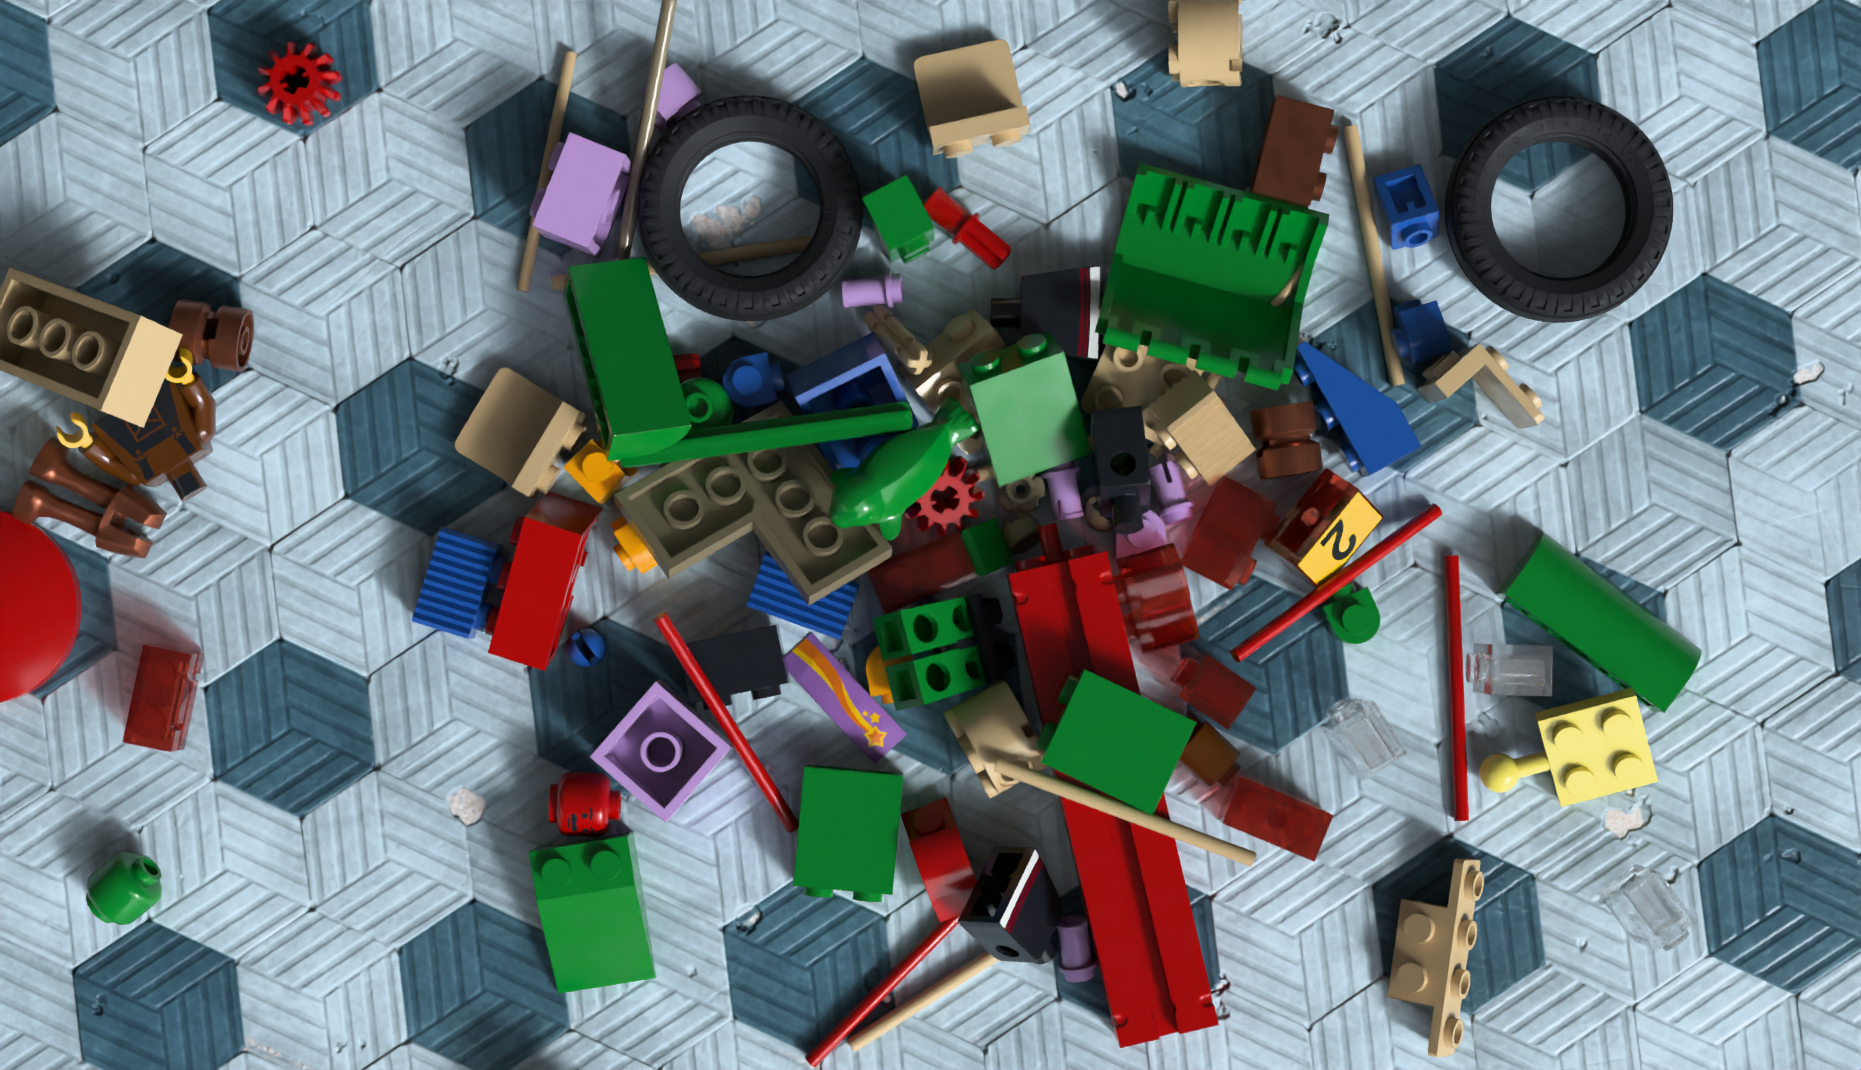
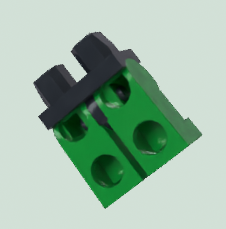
[872,593,1015,711]

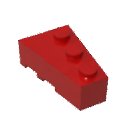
[485,491,602,671]

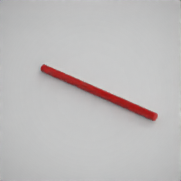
[1230,503,1442,663]
[1444,555,1469,821]
[653,612,799,833]
[805,915,960,1068]

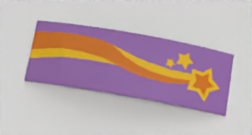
[785,632,907,764]

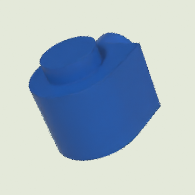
[1390,299,1450,365]
[723,352,786,409]

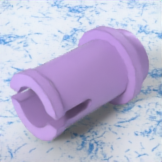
[842,269,904,309]
[1041,460,1084,521]
[1149,460,1195,526]
[1056,915,1098,982]

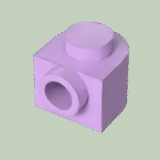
[640,63,704,132]
[1113,511,1166,569]

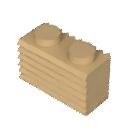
[1149,370,1256,486]

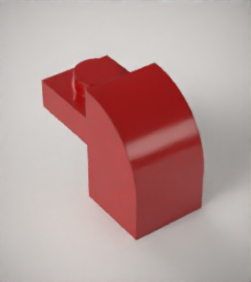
[900,797,977,922]

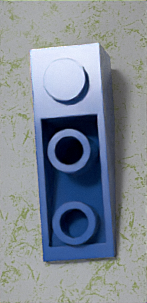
[1293,342,1422,478]

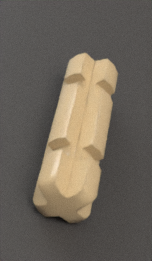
[864,305,932,375]

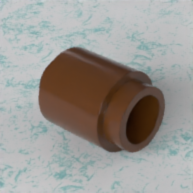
[1178,716,1241,789]

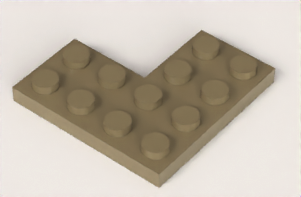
[614,400,892,606]

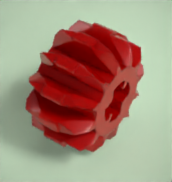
[257,41,342,126]
[904,456,984,537]

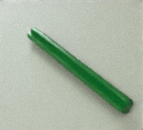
[620,401,913,468]

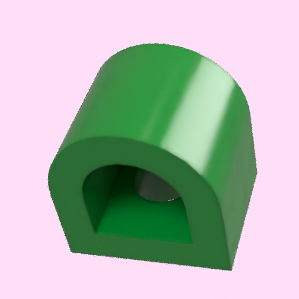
[1318,582,1380,644]

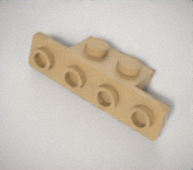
[1388,859,1484,1058]

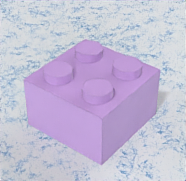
[529,132,632,259]
[590,680,733,823]

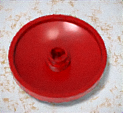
[0,510,82,703]

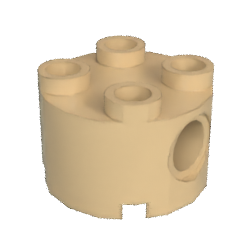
[1168,0,1243,87]
[943,679,1048,798]

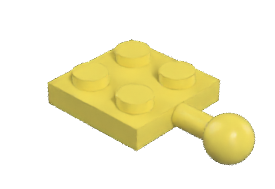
[1479,687,1658,807]

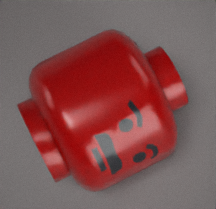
[549,772,621,837]

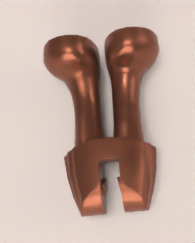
[12,436,167,559]

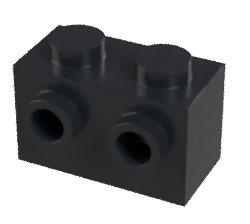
[683,624,790,710]

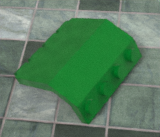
[1095,163,1330,391]

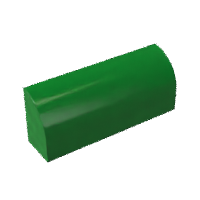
[563,257,692,461]
[1495,531,1702,713]

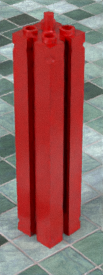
[1006,522,1219,1048]

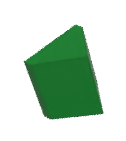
[960,517,1014,577]

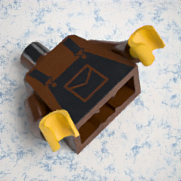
[56,348,216,501]

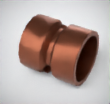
[169,299,254,372]
[1249,401,1324,480]

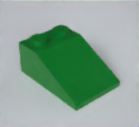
[529,831,656,994]

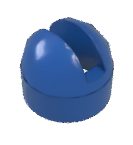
[566,628,607,667]

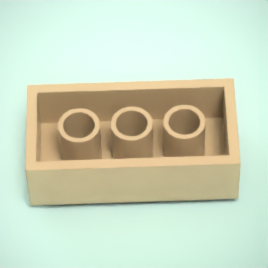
[0,267,183,428]

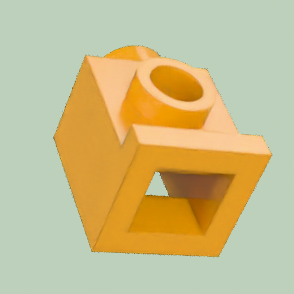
[563,439,639,504]

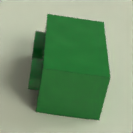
[862,175,934,264]

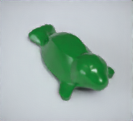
[828,396,980,540]

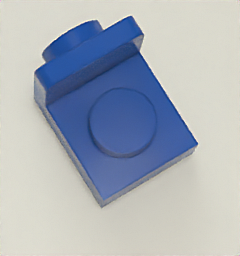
[1373,164,1439,250]

